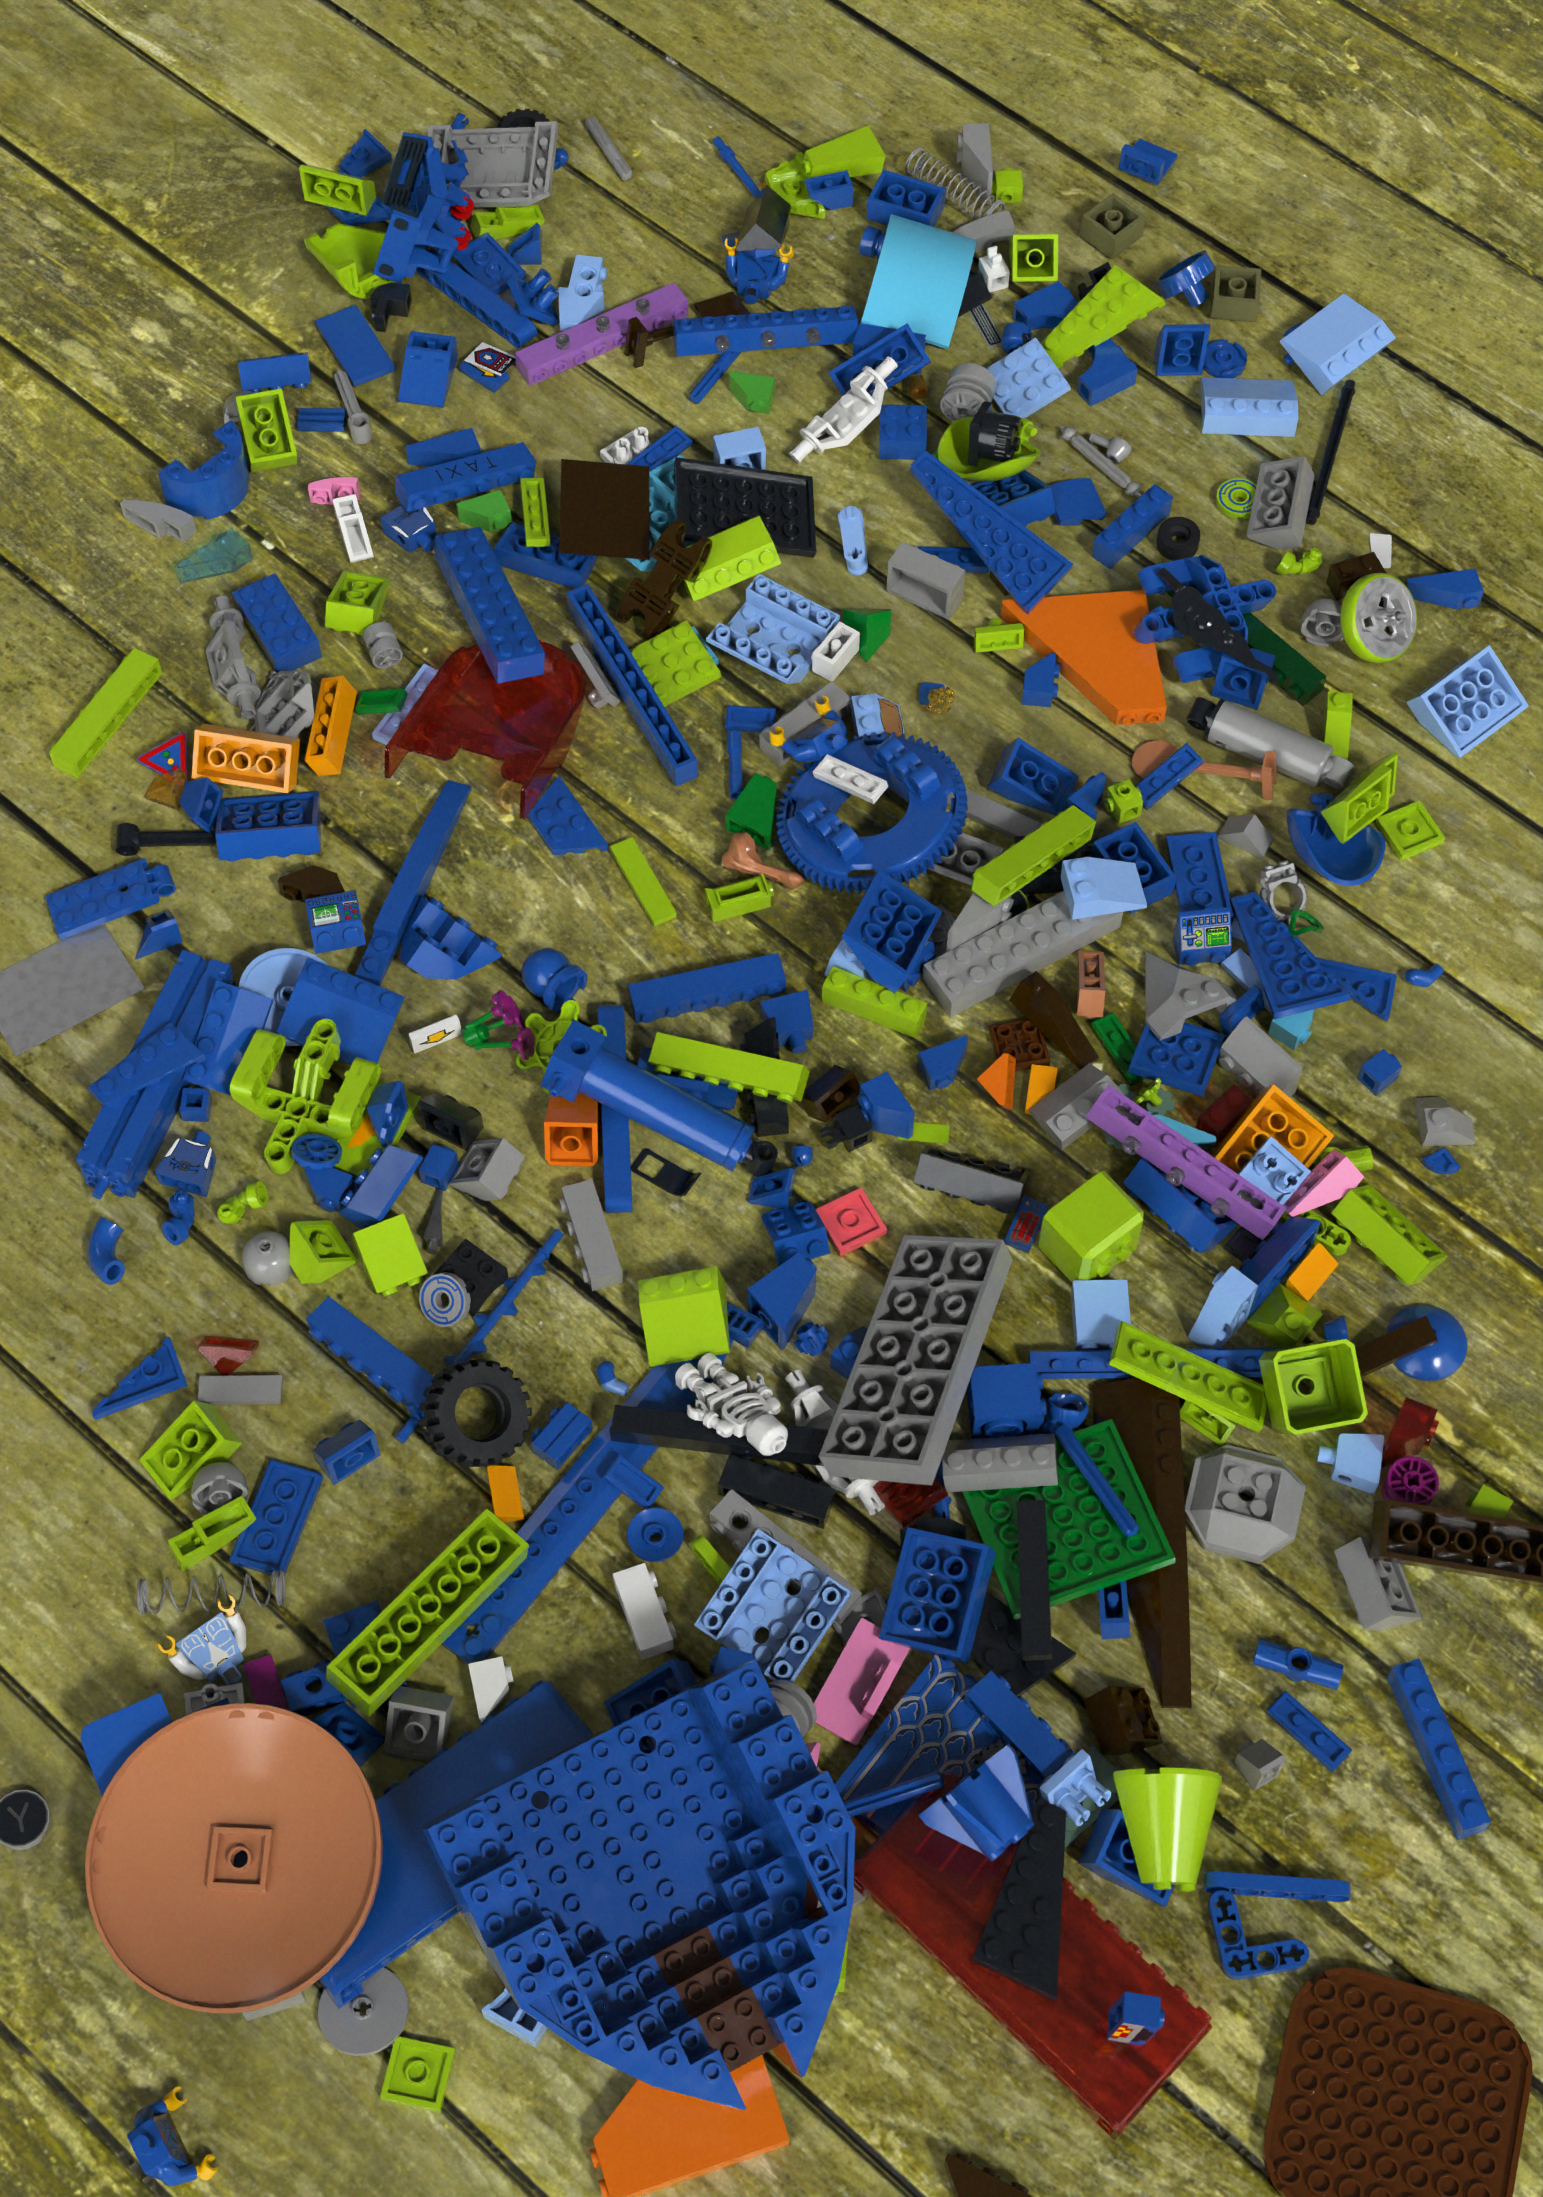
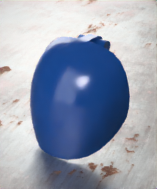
[1287,792,1385,886]

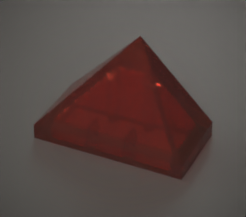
[198,1336,259,1376]

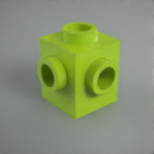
[1104,779,1143,824]

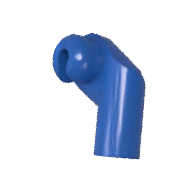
[1405,964,1444,987]

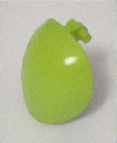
[938,416,1041,482]

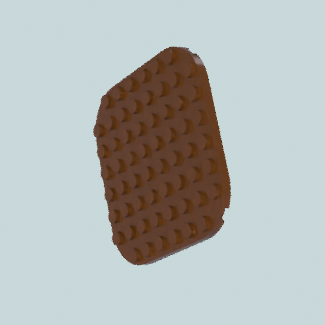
[1262,1967,1533,2197]

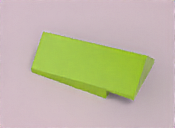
[1321,752,1398,844]

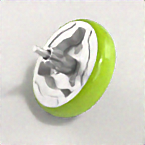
[1340,573,1417,664]

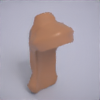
[721,832,805,890]

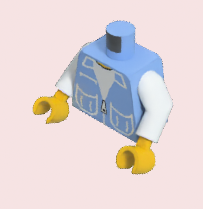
[156,1594,246,1685]

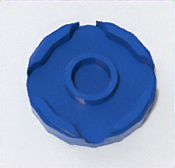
[1203,339,1247,378]

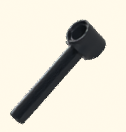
[115,823,216,856]

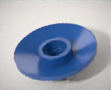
[627,1508,684,1562]

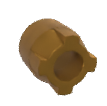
[908,374,928,400]

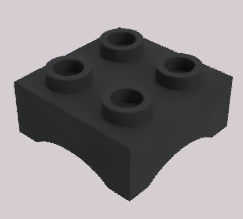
[433,1239,508,1316]

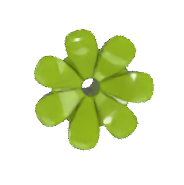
[1134,1077,1163,1107]

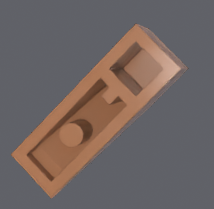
[1076,950,1106,1018]

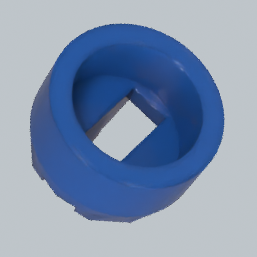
[792,1146,813,1167]

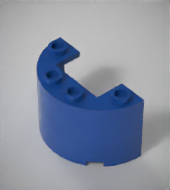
[158,420,250,519]

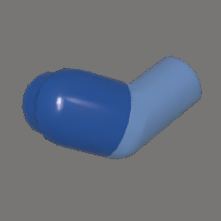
[596,1361,630,1397]

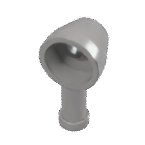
[1089,432,1132,464]

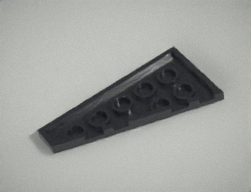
[970,1591,1077,1697]
[970,1798,1066,2002]

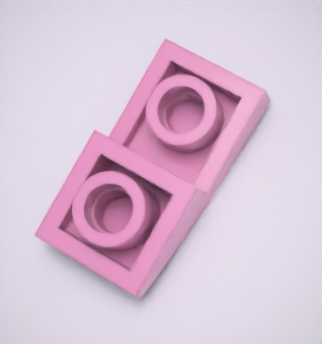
[308,477,360,505]

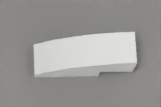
[333,494,374,563]

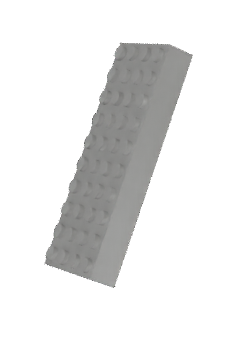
[819,1235,1013,1485]

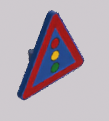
[138,733,188,787]

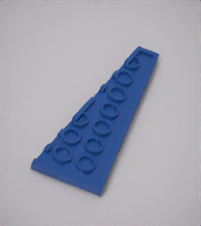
[910,450,1073,614]

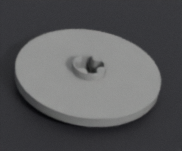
[318,1968,409,2056]

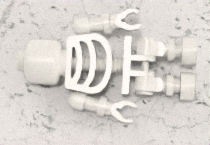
[675,1353,788,1456]

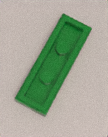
[1090,1012,1146,1086]

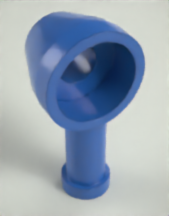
[1323,1315,1349,1340]

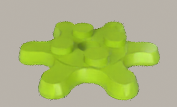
[516,1000,607,1094]

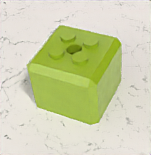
[1038,1171,1144,1283]
[1259,1339,1368,1435]

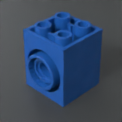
[966,1363,1046,1439]

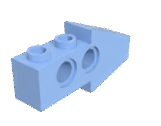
[558,254,607,332]

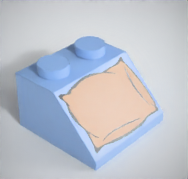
[851,694,904,740]

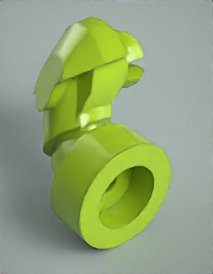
[1274,548,1323,576]
[217,1181,268,1224]

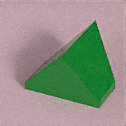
[843,608,891,663]

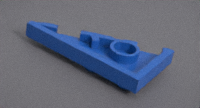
[92,1337,188,1420]

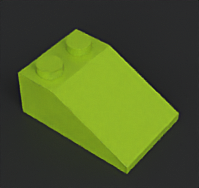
[325,570,390,636]
[139,1400,242,1500]

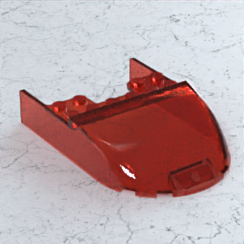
[385,640,586,820]

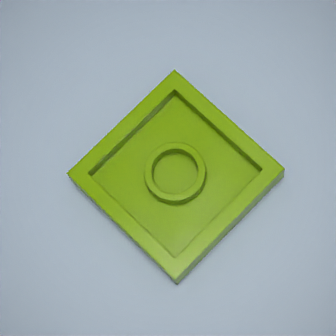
[1375,800,1445,861]
[380,2036,456,2112]

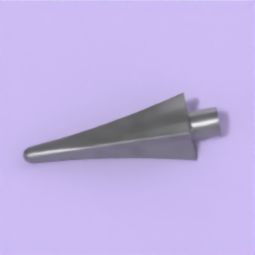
[423,1189,443,1254]

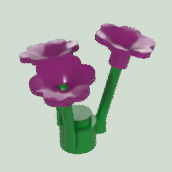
[462,990,535,1060]

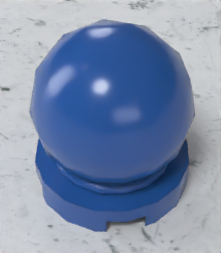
[521,947,588,1012]

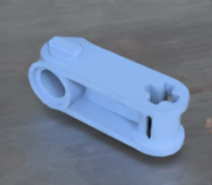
[838,506,868,576]

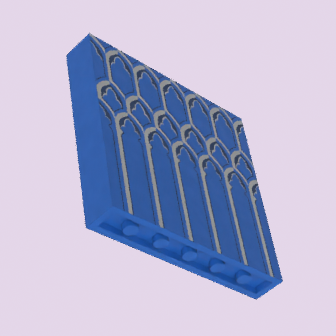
[835,1655,1075,1905]

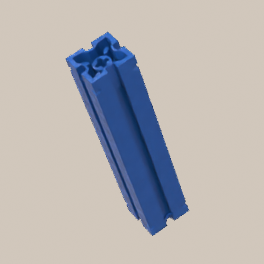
[76,950,237,1199]

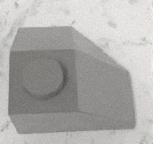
[1414,1097,1475,1147]

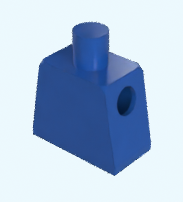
[760,990,813,1054]

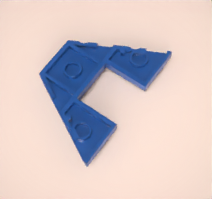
[326,129,410,226]

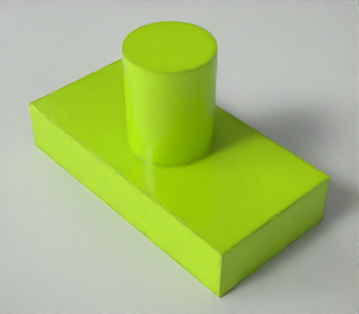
[974,618,1024,653]

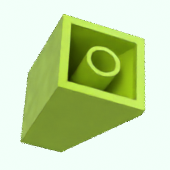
[1008,234,1058,282]
[351,1213,428,1297]

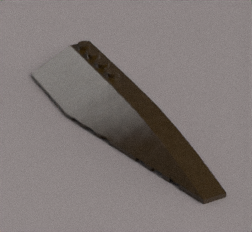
[1092,1378,1192,1708]

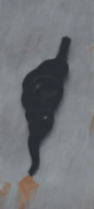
[1158,567,1279,683]

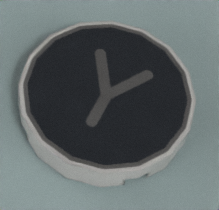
[0,1790,51,1850]

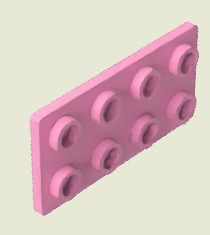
[814,1618,910,1746]

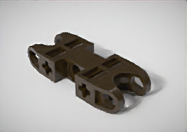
[617,519,712,640]

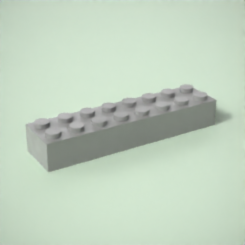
[923,891,1123,1018]

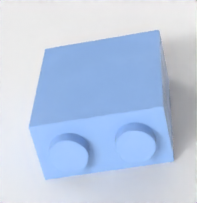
[1071,1280,1131,1350]

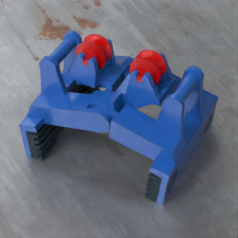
[373,132,474,283]

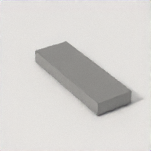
[198,1375,283,1405]

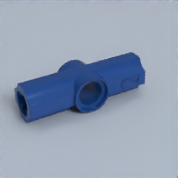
[1252,1639,1344,1690]

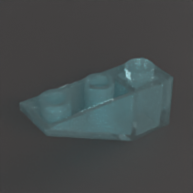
[175,528,253,583]

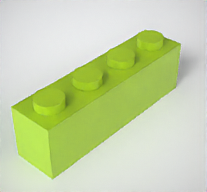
[822,966,928,1039]

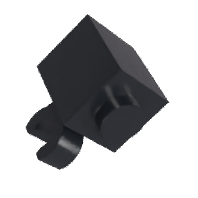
[820,1105,873,1152]

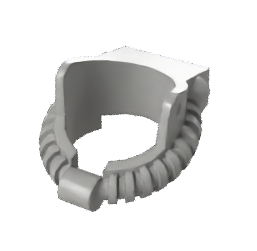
[1259,860,1308,924]

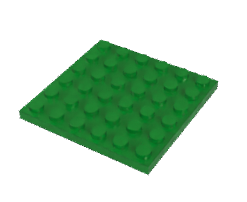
[961,1419,1176,1620]

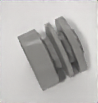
[940,363,997,422]
[768,1679,817,1738]

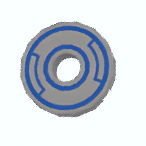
[419,1272,471,1327]

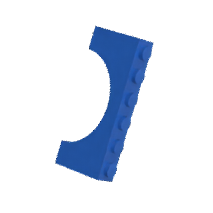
[1013,281,1137,407]

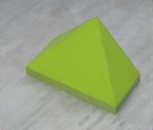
[1180,1400,1237,1447]

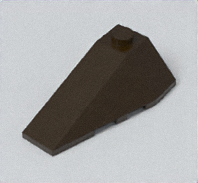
[1009,971,1099,1070]

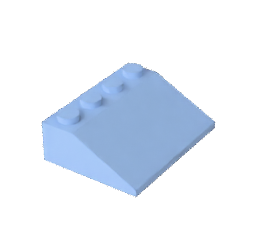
[1279,294,1396,396]
[1201,377,1299,437]
[1406,645,1529,758]

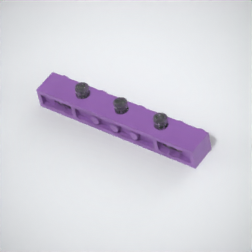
[515,282,688,386]
[1086,1084,1286,1240]

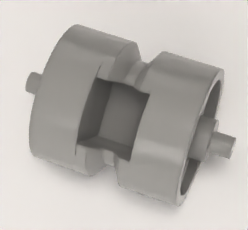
[363,622,403,669]

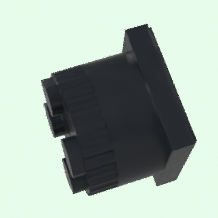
[968,401,1022,467]

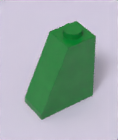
[725,773,777,851]

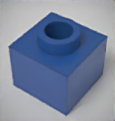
[180,1088,212,1122]

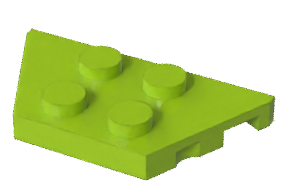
[765,151,826,219]

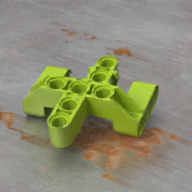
[230,1019,381,1175]

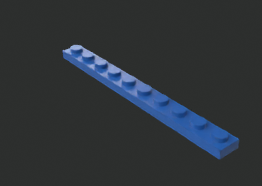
[1029,1348,1282,1379]

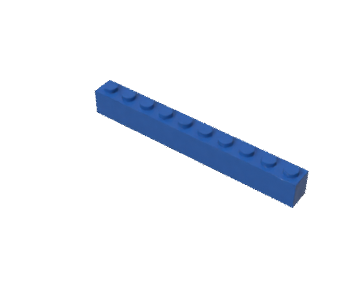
[566,584,698,786]

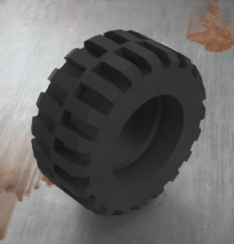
[419,1359,532,1467]

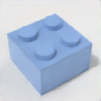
[713,427,766,470]

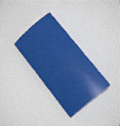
[829,323,931,396]
[493,522,598,589]

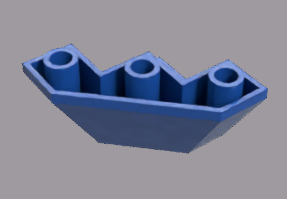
[400,896,502,980]

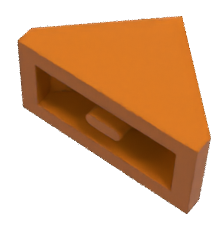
[977,1053,1016,1110]

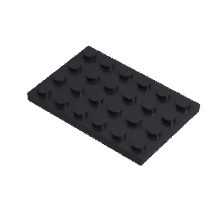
[674,457,816,558]

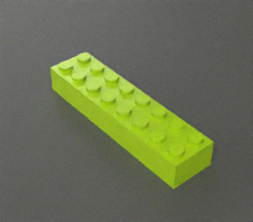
[326,1509,529,1717]

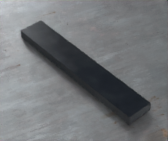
[1017,1500,1052,1661]

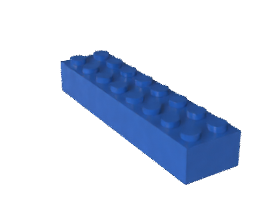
[435,527,545,684]

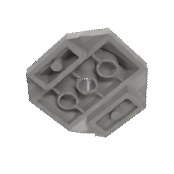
[1185,1444,1306,1564]

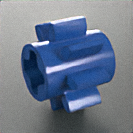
[794,1322,830,1356]

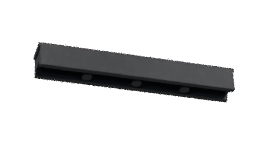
[609,1405,829,1466]

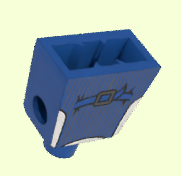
[381,505,436,552]
[155,1131,216,1197]

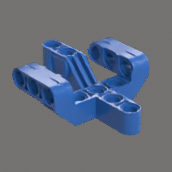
[1134,554,1276,683]

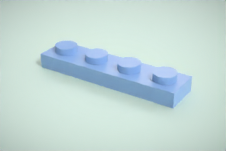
[372,664,445,749]

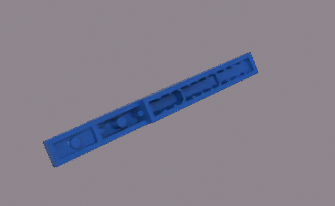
[355,780,472,986]

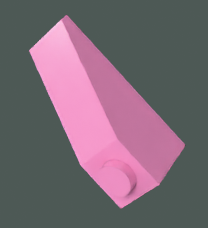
[1283,1149,1364,1217]

